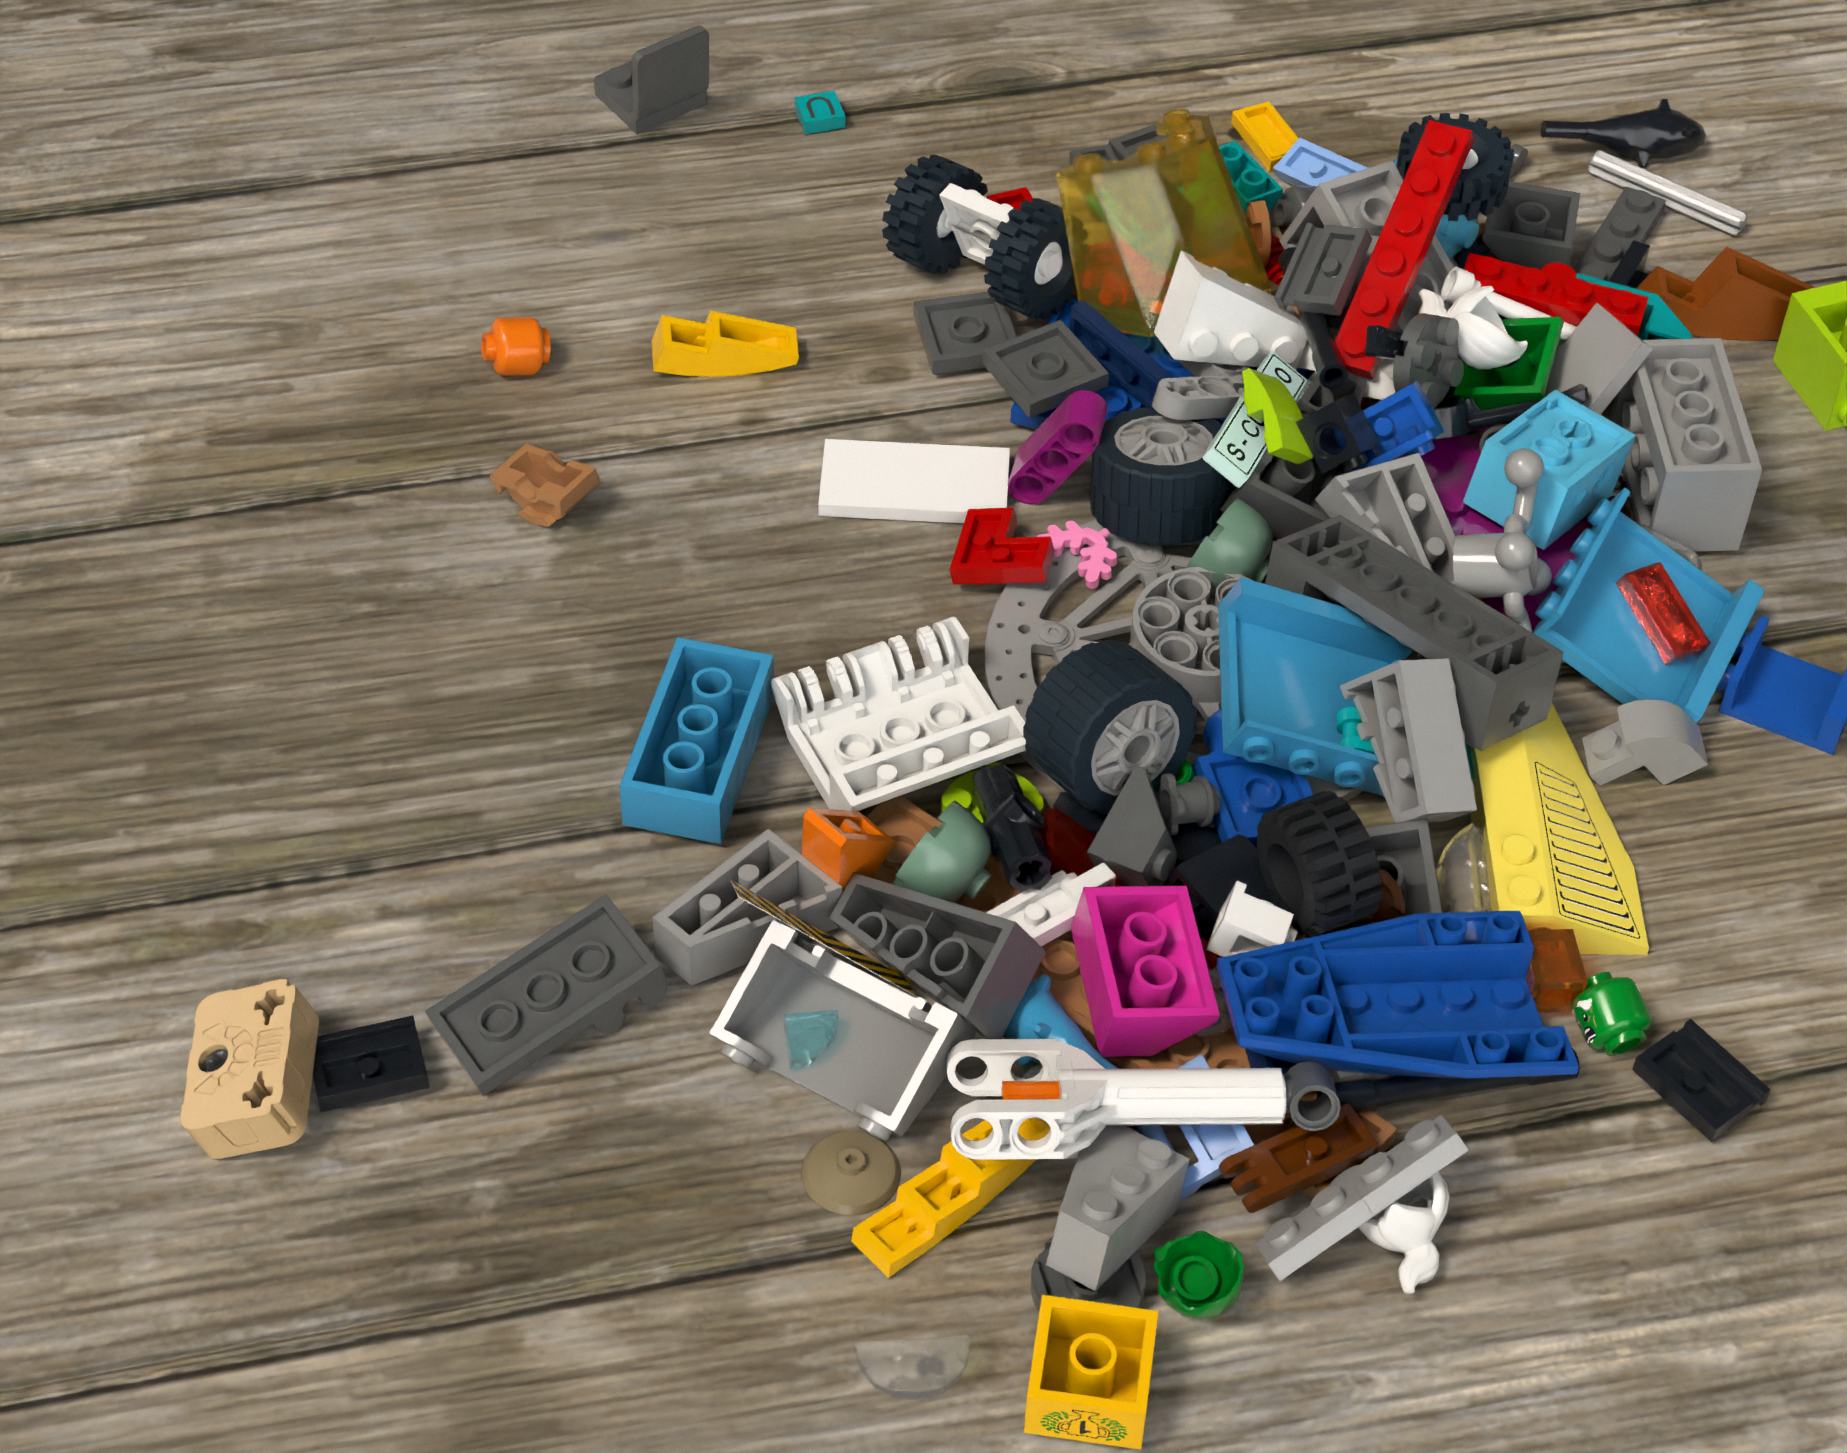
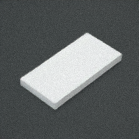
[818,439,1010,523]

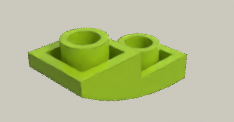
[1242,368,1313,464]

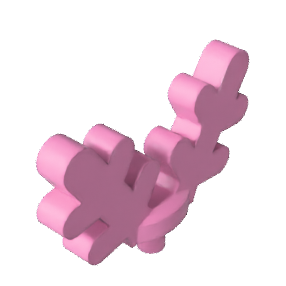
[1037,521,1117,589]

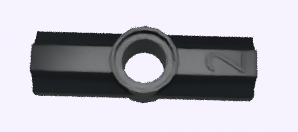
[972,764,1053,892]

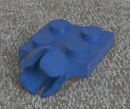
[1193,709,1313,847]

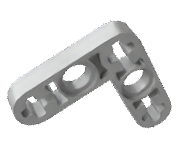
[1152,360,1249,420]

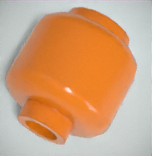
[481,317,551,376]

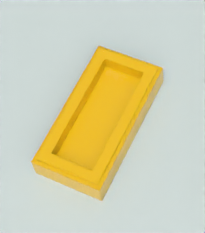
[1231,101,1299,172]

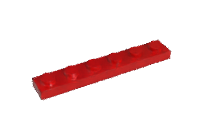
[1334,120,1475,380]

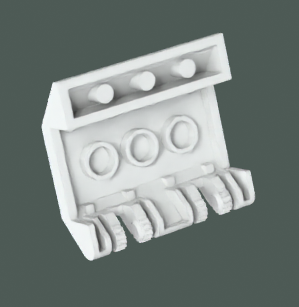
[771,617,1026,811]

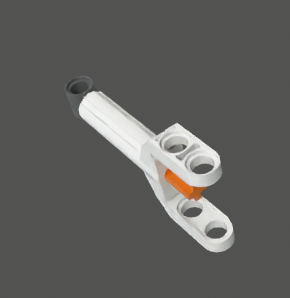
[946,1039,1341,1159]

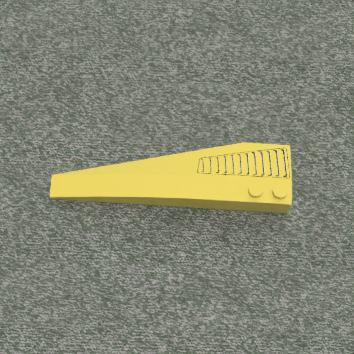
[1452,598,1649,955]

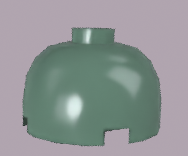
[1186,498,1274,589]
[892,801,992,903]

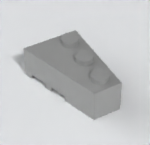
[653,829,842,986]
[1046,1125,1190,1291]

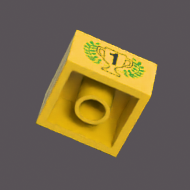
[1024,1295,1159,1450]

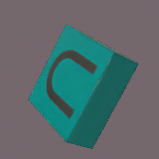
[794,91,845,135]

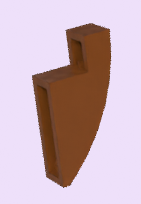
[1636,246,1816,341]

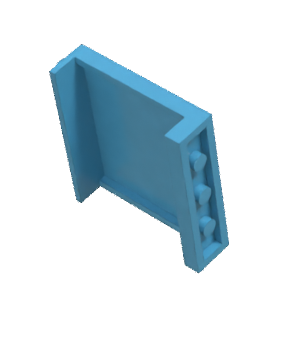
[1533,488,1765,723]
[1218,577,1413,798]

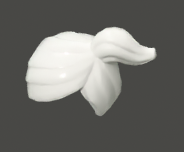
[1419,286,1528,370]
[1358,1152,1449,1294]

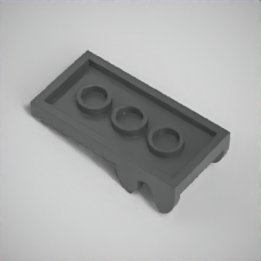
[425,894,667,1096]

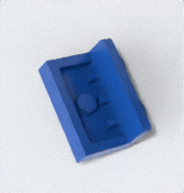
[1335,381,1445,473]

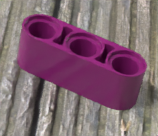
[1008,390,1108,505]

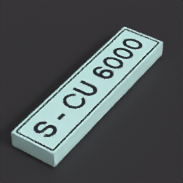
[1202,351,1308,488]

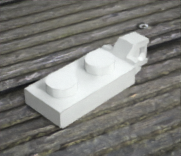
[986,862,1116,947]

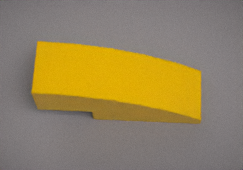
[652,310,799,377]

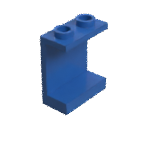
[1717,615,1847,755]

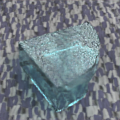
[783,1010,838,1070]

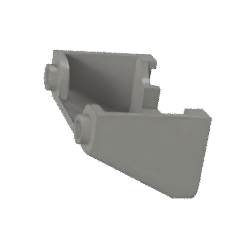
[709,919,976,1142]

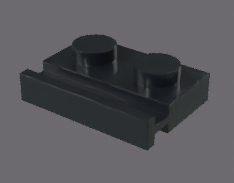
[313,1015,430,1112]
[1632,1019,1771,1142]

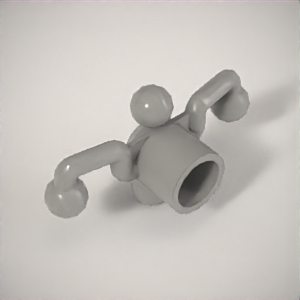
[1453,448,1552,632]

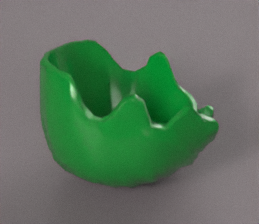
[1153,1231,1244,1319]

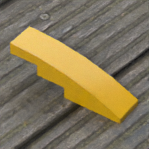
[851,1117,1050,1278]

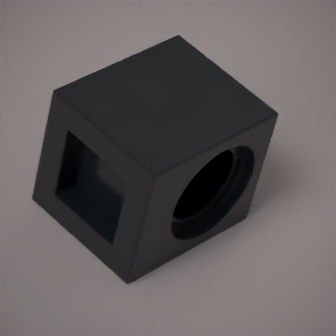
[1296,393,1380,474]

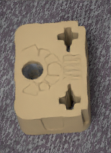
[180,979,319,1159]

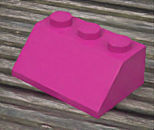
[1071,886,1220,1057]

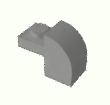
[1582,699,1708,786]

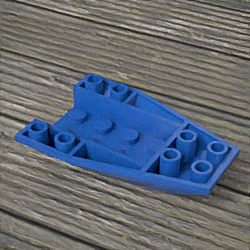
[1216,910,1579,1078]

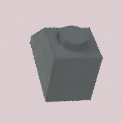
[1087,765,1177,886]

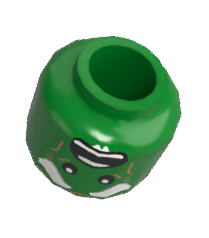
[1571,972,1652,1056]

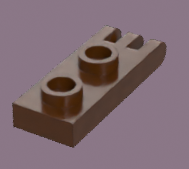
[1219,1103,1379,1213]

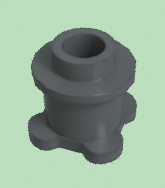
[1156,774,1220,835]

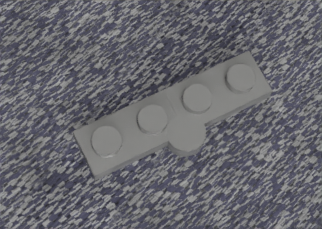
[1255,1115,1468,1281]

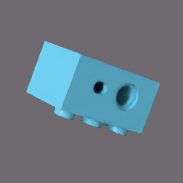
[1463,390,1636,550]

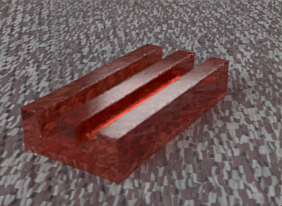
[1616,562,1710,665]

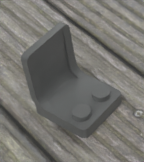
[594,25,709,134]

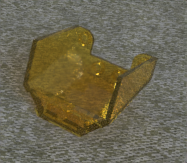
[1056,109,1272,337]

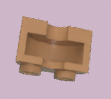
[490,443,600,527]

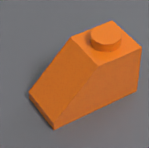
[801,808,896,892]

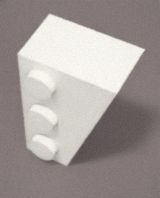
[1154,250,1308,370]

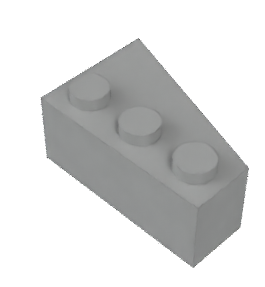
[1315,453,1456,585]
[1339,658,1477,823]

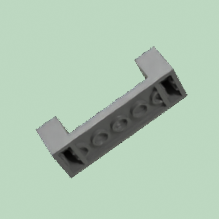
[1265,515,1564,751]

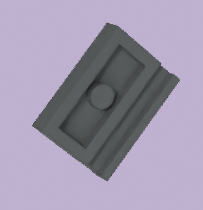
[1274,223,1372,316]

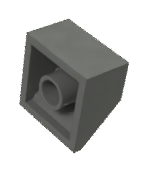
[1482,181,1581,270]

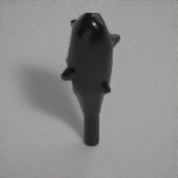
[1541,99,1706,168]

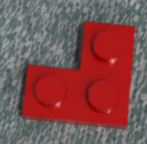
[949,508,1055,585]

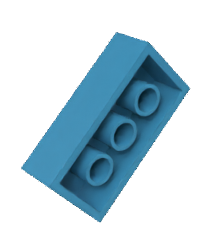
[619,637,774,844]

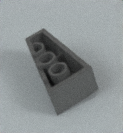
[1220,371,1366,539]
[830,873,1046,1039]

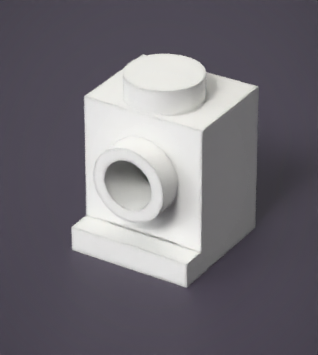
[1206,881,1297,957]

